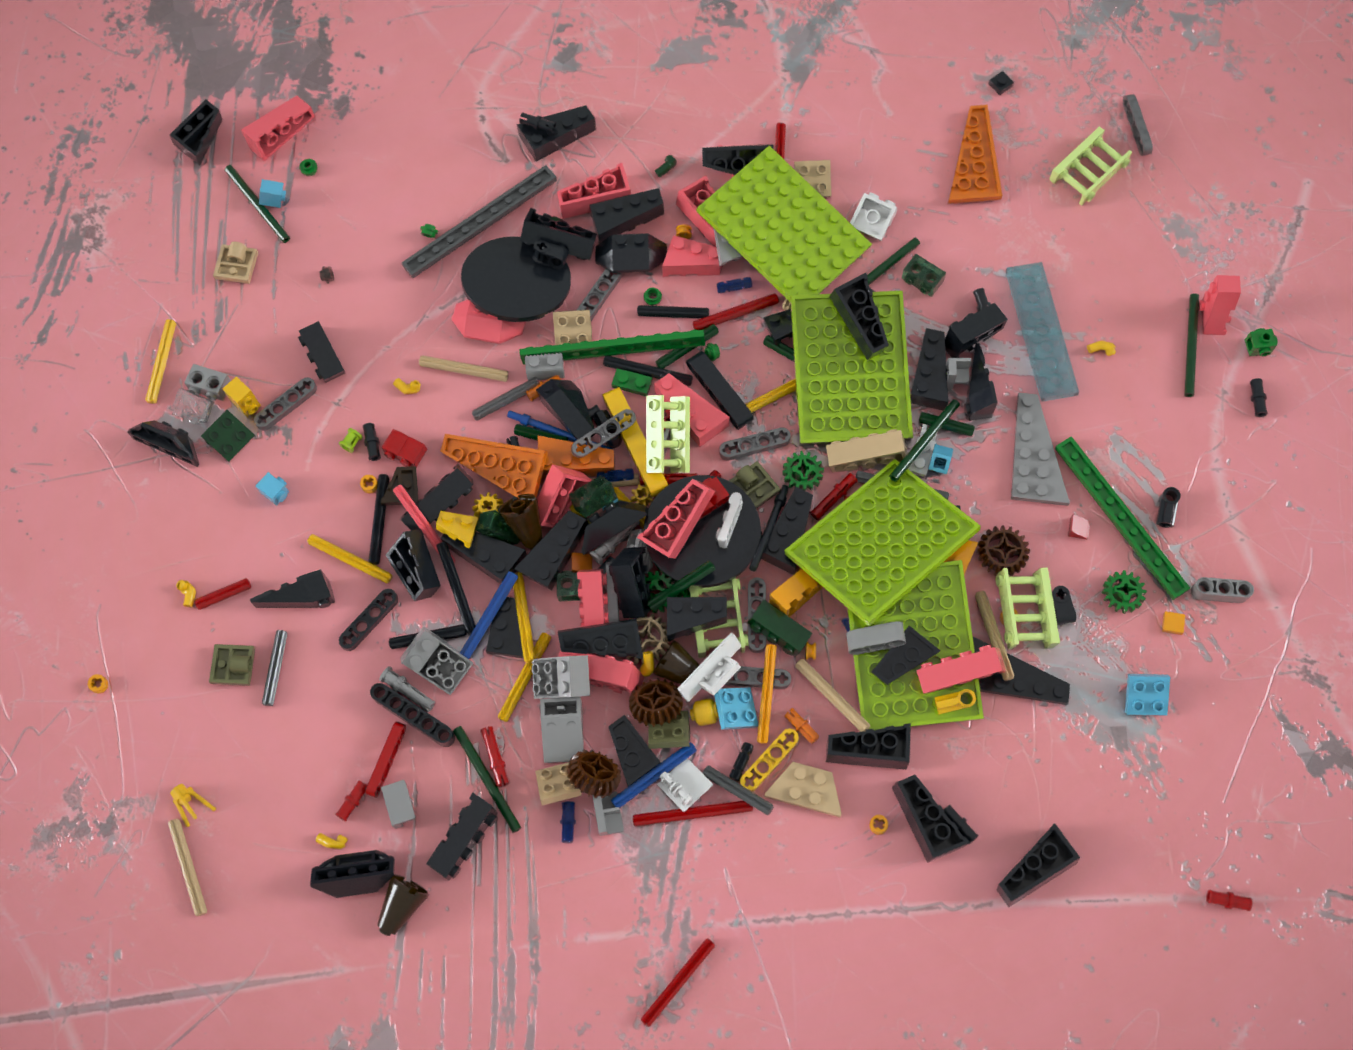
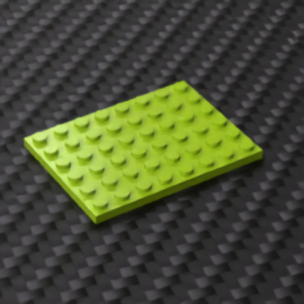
[696,146,872,303]
[790,291,913,444]
[784,459,981,626]
[847,560,984,730]

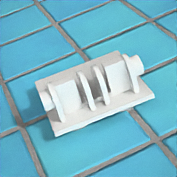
[657,758,713,812]

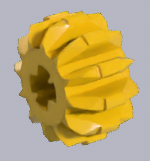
[472,492,503,525]

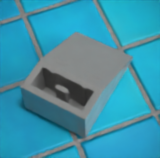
[400,626,473,695]
[532,655,590,699]
[540,697,584,763]

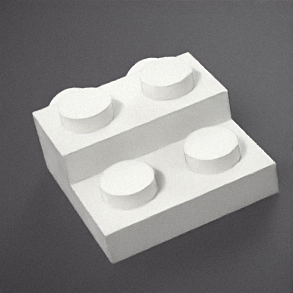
[850,192,898,241]

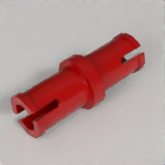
[335,780,367,822]
[1206,890,1253,911]

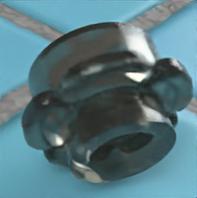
[319,266,334,284]

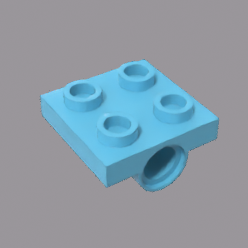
[1125,674,1170,715]
[714,687,759,730]

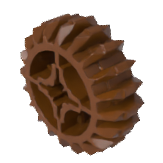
[977,525,1030,576]
[629,678,683,727]
[567,749,622,798]

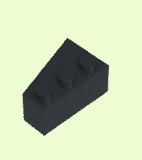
[298,321,345,382]
[386,529,441,601]
[609,547,651,618]
[667,597,727,642]

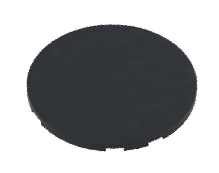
[461,237,571,322]
[644,475,761,588]

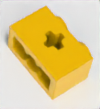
[222,376,261,418]

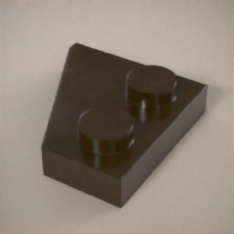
[381,466,418,506]

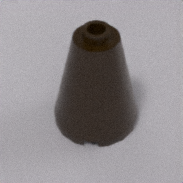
[500,494,543,549]
[653,640,704,690]
[377,874,429,936]

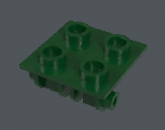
[201,410,255,462]

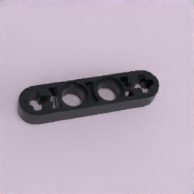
[339,589,398,651]

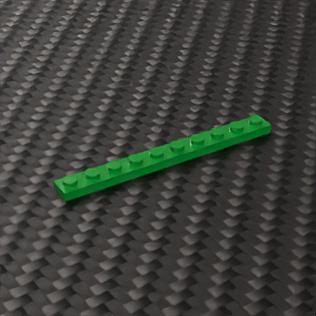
[520,330,705,365]
[1055,436,1190,600]

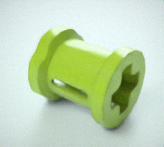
[339,428,363,453]

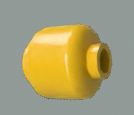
[690,698,719,726]

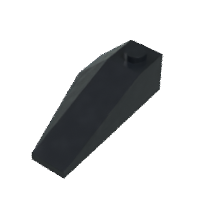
[702,144,774,175]
[964,343,998,421]
[250,569,335,608]

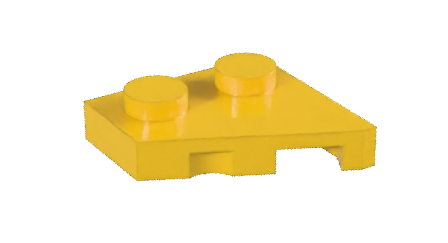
[436,511,478,548]

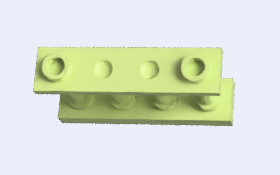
[1049,126,1132,206]
[646,395,690,473]
[995,568,1060,650]
[689,578,749,658]

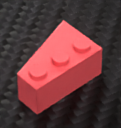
[662,235,723,277]
[1199,275,1241,335]
[537,464,593,528]

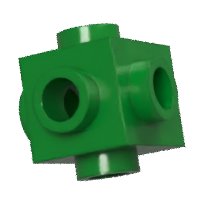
[1245,328,1278,357]

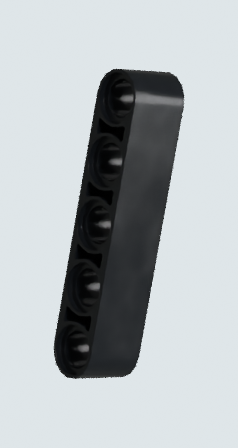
[686,351,754,430]
[370,683,455,747]

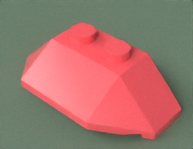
[452,300,526,344]

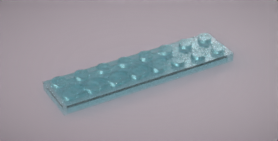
[1005,262,1079,402]

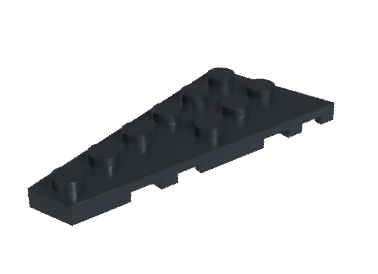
[973,637,1070,705]

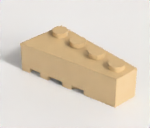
[826,429,908,473]

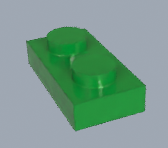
[611,368,653,396]

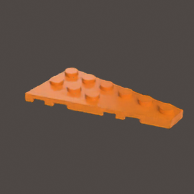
[948,104,1002,204]
[440,434,548,499]

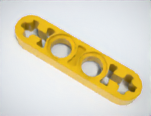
[740,728,799,792]

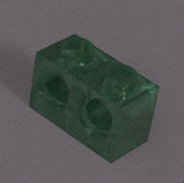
[902,254,946,297]
[569,475,617,518]
[475,510,519,545]
[557,571,581,601]

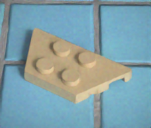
[765,762,842,817]

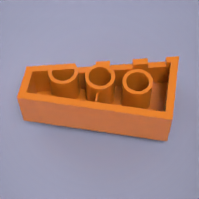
[538,436,615,479]

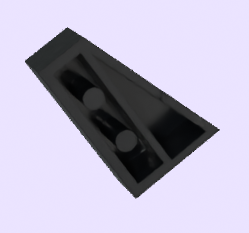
[169,99,223,166]
[945,303,1008,358]

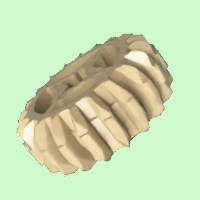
[627,613,670,664]

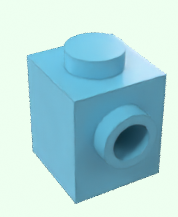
[259,179,286,208]
[928,444,953,474]
[256,472,289,506]

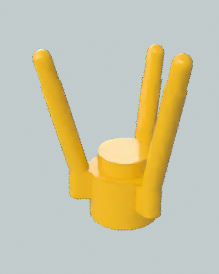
[170,784,216,827]

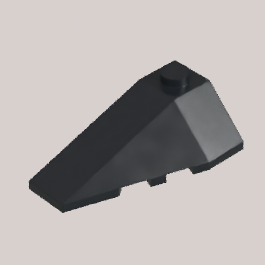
[536,379,595,441]

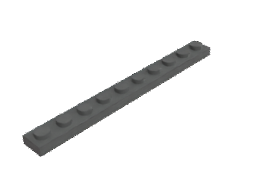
[402,165,557,278]

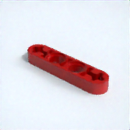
[366,721,406,798]

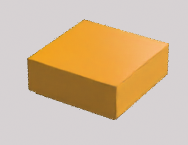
[1162,611,1185,635]

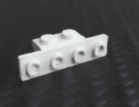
[678,633,741,702]

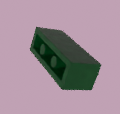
[747,600,812,656]

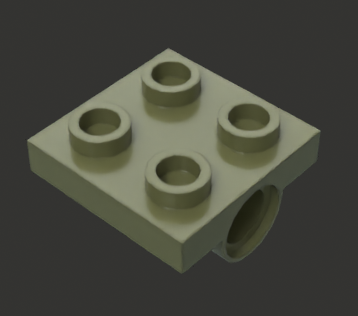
[729,461,781,509]
[209,644,255,686]
[648,710,690,749]

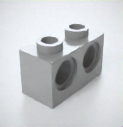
[184,364,231,401]

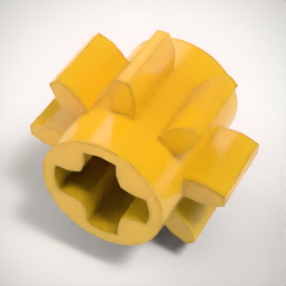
[631,484,653,505]

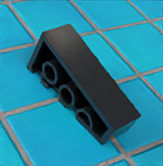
[517,105,596,162]
[400,464,473,533]
[515,511,588,591]
[826,723,911,770]
[892,775,970,863]
[997,823,1080,907]

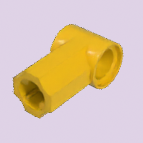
[934,689,976,715]

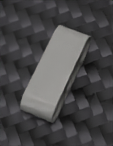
[1191,577,1254,603]
[846,622,906,655]

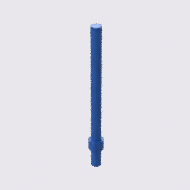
[507,410,613,450]

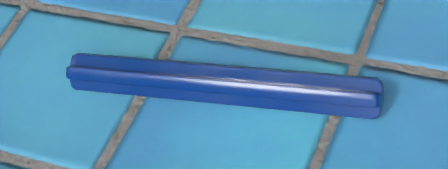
[460,571,518,659]
[611,742,697,808]

